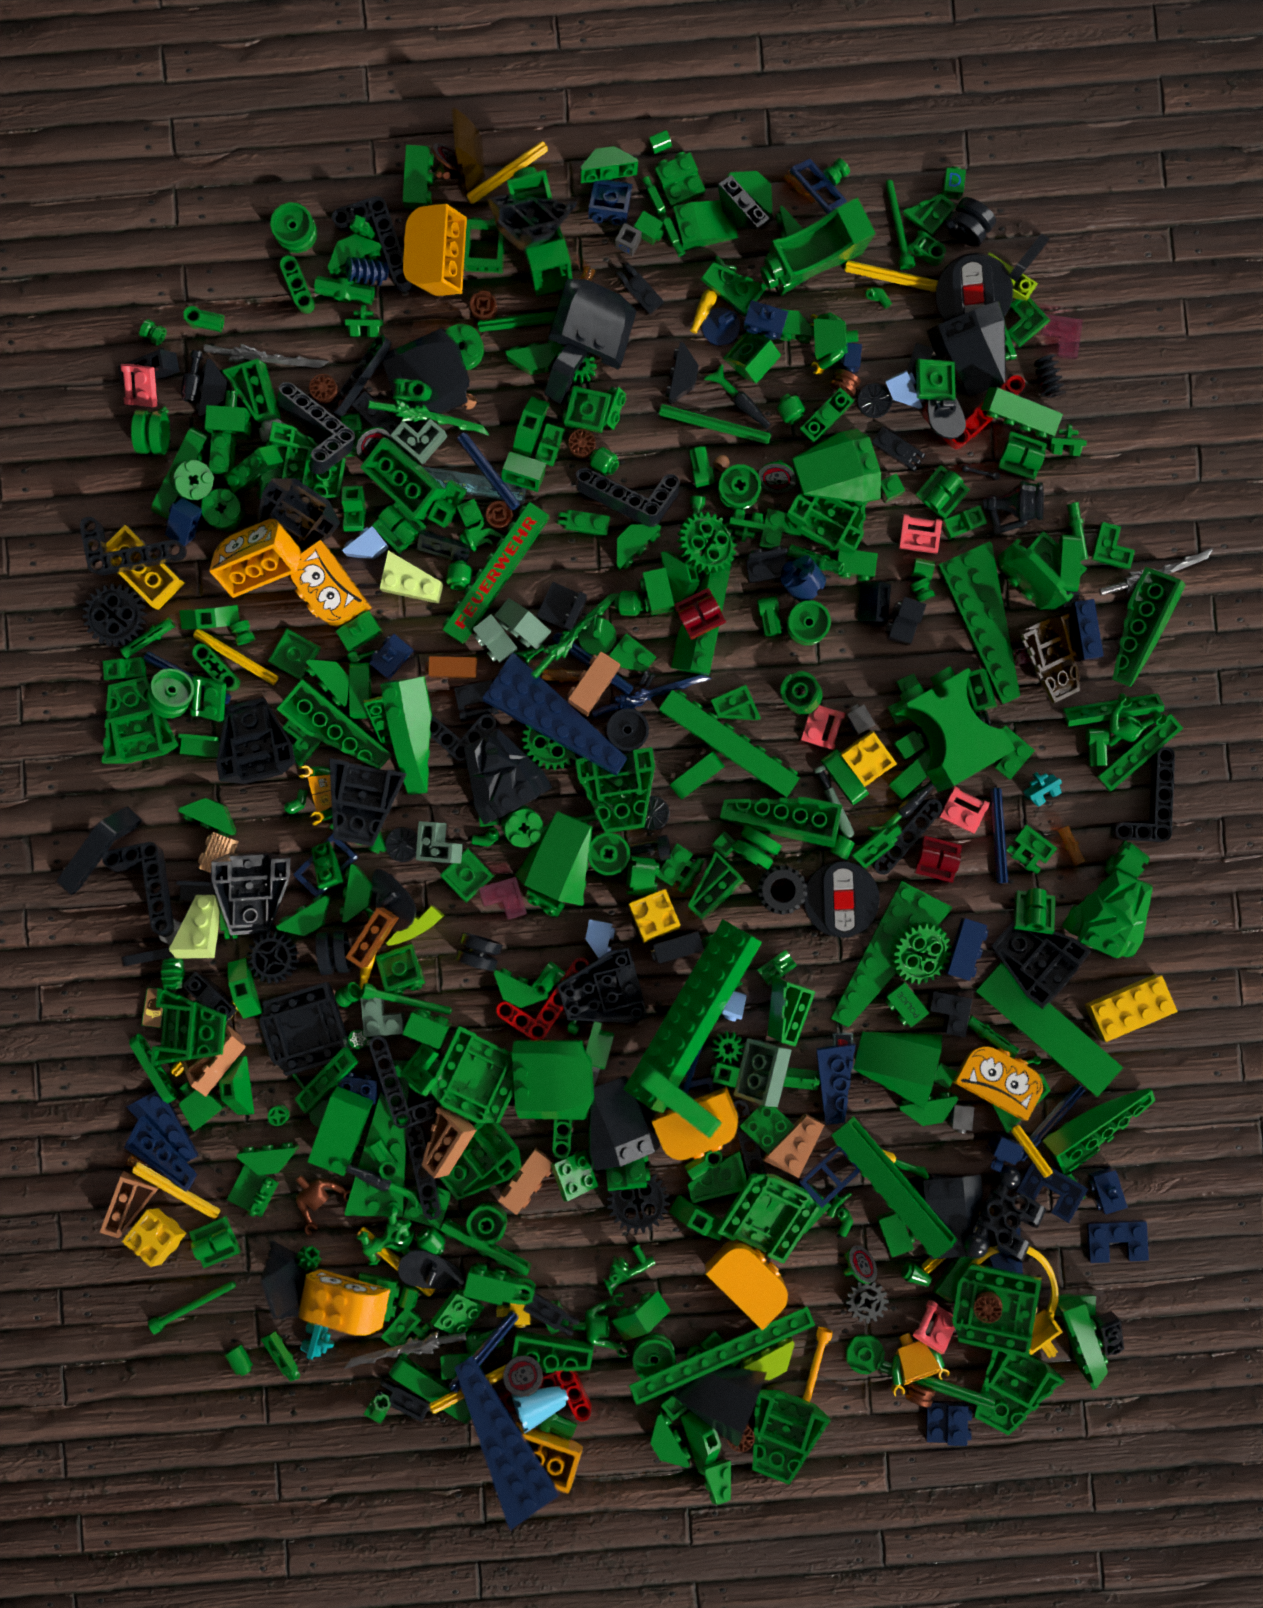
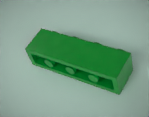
[981,387,1063,438]

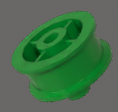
[446,324,484,370]

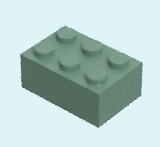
[734,1038,792,1107]

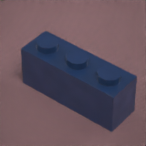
[1070,599,1104,662]
[944,918,988,981]

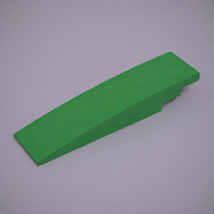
[976,962,1123,1097]

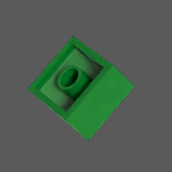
[723,332,781,384]

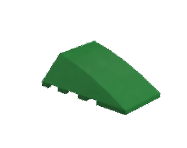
[102,676,179,764]
[515,811,592,906]
[151,987,226,1066]
[853,1031,942,1109]
[974,1350,1065,1436]
[752,1390,831,1485]

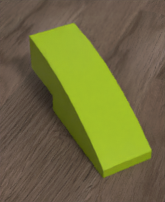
[386,905,445,946]

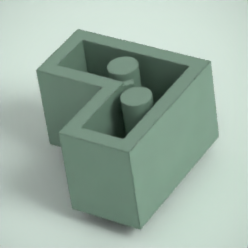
[390,419,447,465]
[494,598,551,649]
[473,614,518,663]
[416,821,463,863]
[361,997,405,1037]

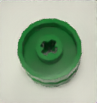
[270,202,317,253]
[131,410,170,455]
[718,464,761,511]
[786,600,831,646]
[146,668,194,719]
[732,825,782,870]
[588,833,630,875]
[633,1332,676,1379]

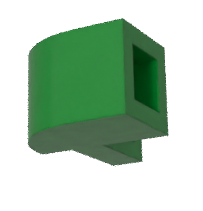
[428,480,467,528]
[342,486,366,532]

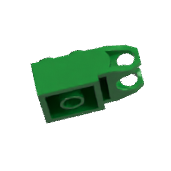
[463,1262,536,1305]

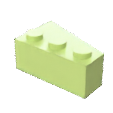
[380,551,443,604]
[169,895,220,958]

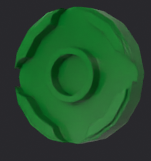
[845,1334,885,1375]

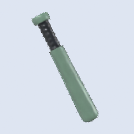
[814,765,854,838]

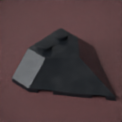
[489,194,577,250]

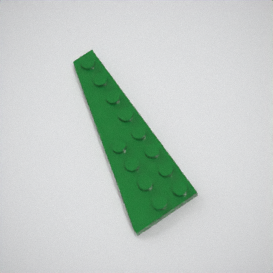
[938,541,1020,705]
[831,881,952,1027]
[345,1059,409,1217]

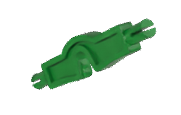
[642,176,685,257]

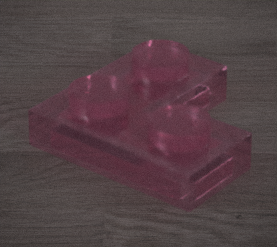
[1041,314,1083,359]
[478,877,527,920]

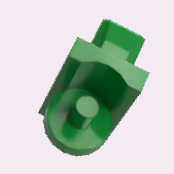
[345,305,383,337]
[1048,424,1087,456]
[728,509,765,542]
[757,949,797,986]

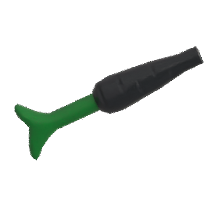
[704,364,771,429]
[868,781,934,834]
[345,1164,419,1208]

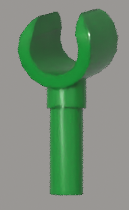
[347,650,375,663]
[568,1020,580,1035]

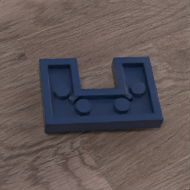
[1016,1162,1088,1223]
[1087,1220,1149,1263]

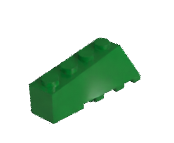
[1058,1295,1108,1390]
[512,1330,594,1373]

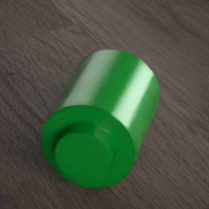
[224,1344,253,1377]

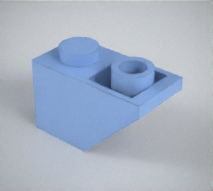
[885,370,924,409]
[342,527,389,559]
[586,919,615,958]
[722,991,747,1022]

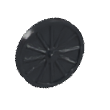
[857,383,892,418]
[644,796,670,831]
[385,827,418,862]

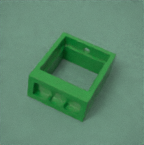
[464,217,505,273]

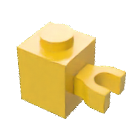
[496,1297,531,1328]

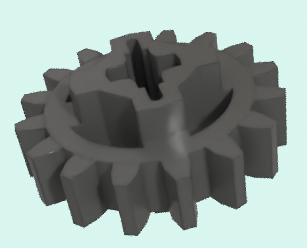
[845,1280,889,1323]

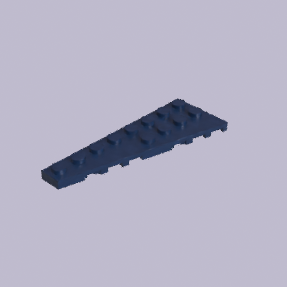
[483,653,627,776]
[455,1355,560,1530]

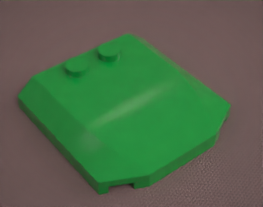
[998,539,1073,611]
[430,1026,514,1123]
[512,1040,594,1120]
[716,1174,819,1264]
[952,1263,1041,1358]

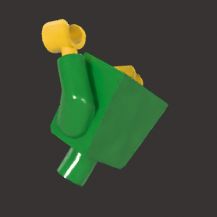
[810,312,859,375]

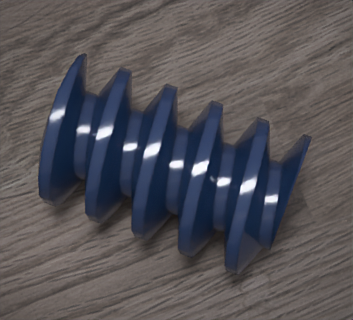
[345,256,389,286]

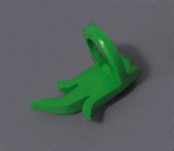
[460,519,504,552]

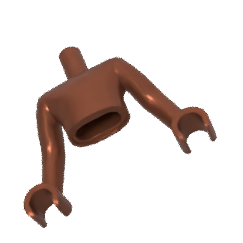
[296,1175,351,1235]

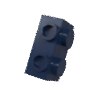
[588,180,632,226]
[926,1401,972,1446]

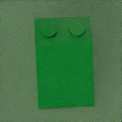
[673,201,738,251]

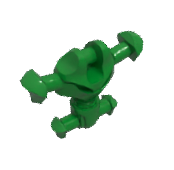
[356,1205,415,1265]

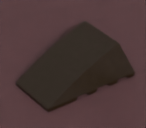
[452,108,485,197]
[1019,611,1080,703]

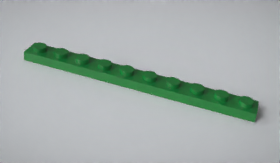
[628,1307,815,1405]

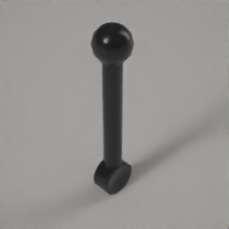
[961,464,1000,480]

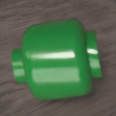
[777,394,805,424]
[590,447,619,476]
[446,560,472,591]
[614,591,644,616]
[416,1228,445,1256]

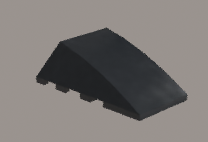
[329,758,407,847]
[261,1242,306,1319]
[673,1358,767,1447]

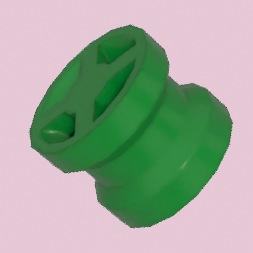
[268,1104,290,1126]

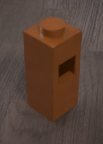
[425,656,477,679]

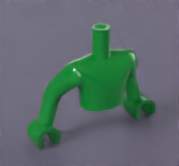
[1108,693,1167,746]
[573,1292,629,1358]

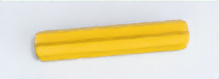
[1011,1125,1053,1178]

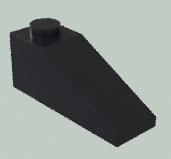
[118,349,180,385]

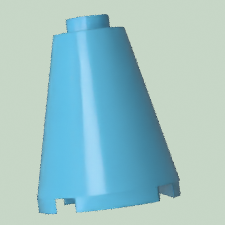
[511,1386,568,1433]

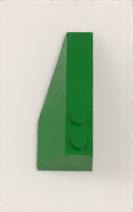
[671,563,731,676]
[1112,567,1186,687]
[380,676,432,795]
[277,678,392,769]
[720,797,843,848]
[1043,1088,1156,1175]

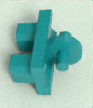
[1023,772,1062,807]
[300,1322,334,1360]

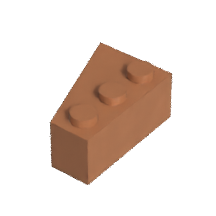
[100,1171,159,1238]

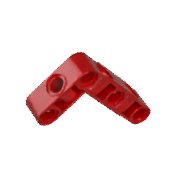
[922,375,1025,449]

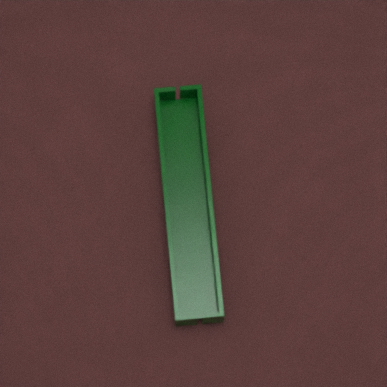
[623,919,762,1113]

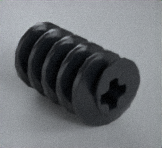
[1033,354,1066,398]

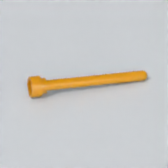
[803,1327,833,1402]

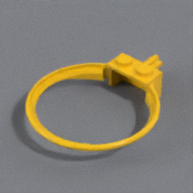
[968,1243,1062,1358]

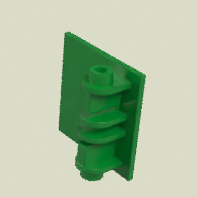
[740,1105,794,1154]
[227,1165,279,1217]

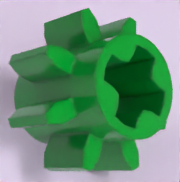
[296,1245,322,1271]

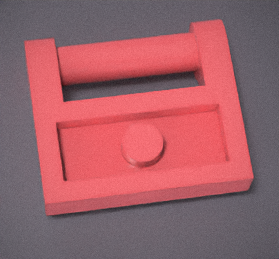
[120,364,157,407]
[899,514,942,554]
[801,705,846,750]
[939,786,990,834]
[913,1300,955,1354]

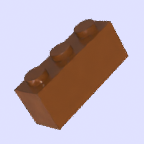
[346,907,399,968]

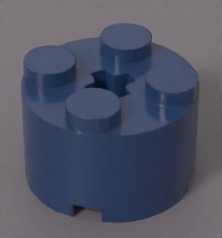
[781,555,826,602]

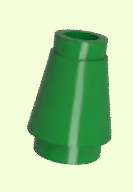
[901,1263,932,1286]

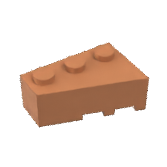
[567,652,620,718]
[181,1024,245,1097]
[422,1106,477,1178]
[762,1113,824,1178]
[498,1147,554,1215]

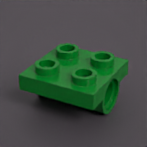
[997,431,1047,481]
[915,465,970,520]
[372,502,427,555]
[1014,888,1055,934]
[551,1150,598,1202]
[189,1216,241,1268]
[431,1289,485,1335]

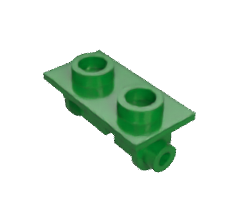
[604,387,626,430]
[524,888,565,917]
[783,1067,820,1090]
[609,1255,629,1283]

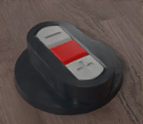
[935,253,1014,321]
[803,861,880,938]

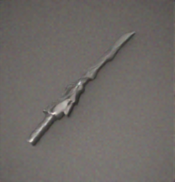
[204,344,329,368]
[1098,548,1213,596]
[344,1331,466,1369]

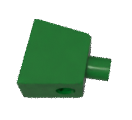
[179,1081,227,1131]

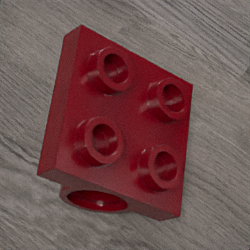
[674,588,726,640]
[914,836,962,883]

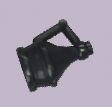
[983,481,1044,534]

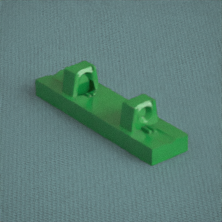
[295,1047,358,1114]

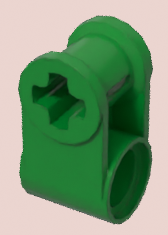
[907,230,946,266]
[392,379,432,402]

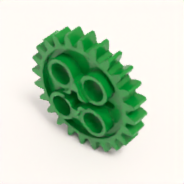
[677,512,737,574]
[522,725,577,770]
[890,921,952,984]

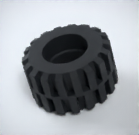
[757,866,807,915]

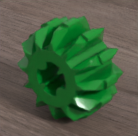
[573,354,597,385]
[161,957,185,990]
[712,1031,745,1064]

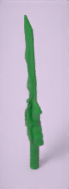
[368,399,489,435]
[531,593,619,679]

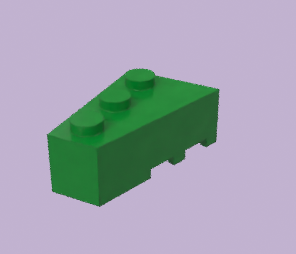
[222,358,281,423]
[688,851,744,921]
[767,976,815,1047]

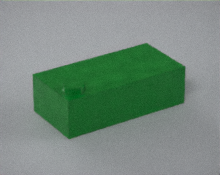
[360,437,446,520]
[308,1086,374,1176]

